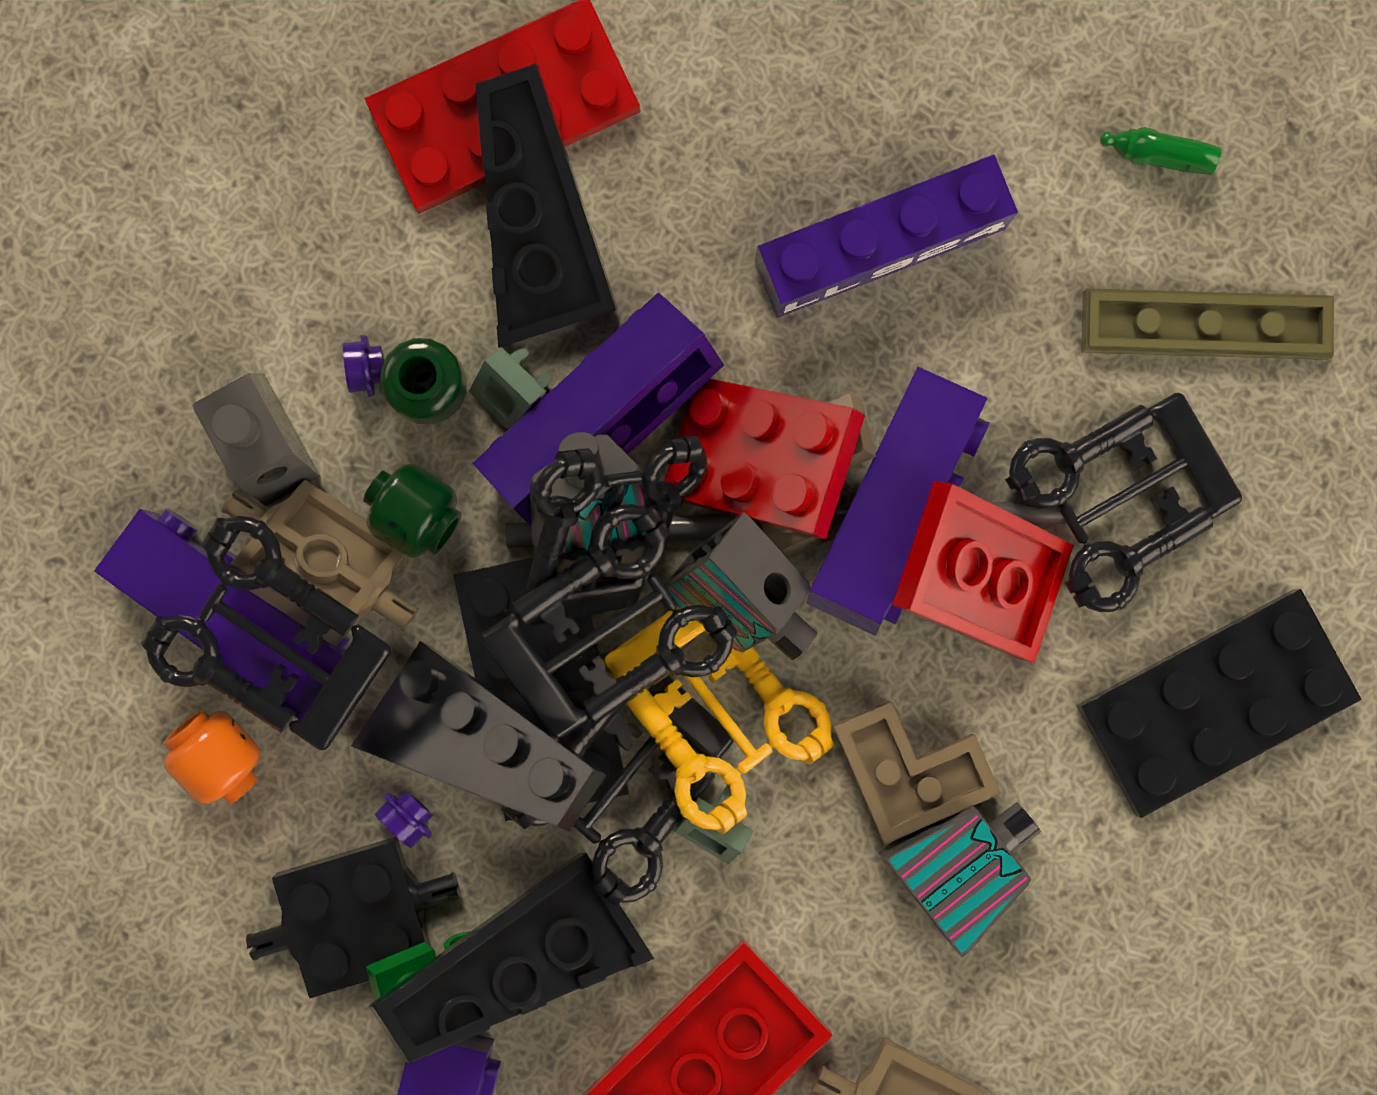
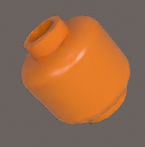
[163,709,261,805]

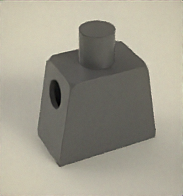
[192,373,320,506]

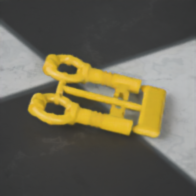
[604,606,833,834]

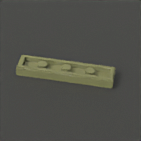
[1081,288,1334,360]

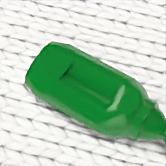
[1100,127,1222,175]

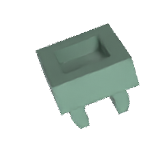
[468,347,553,430]
[675,785,753,864]

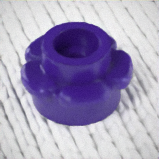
[342,335,384,397]
[375,790,433,848]

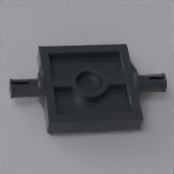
[246,837,461,999]

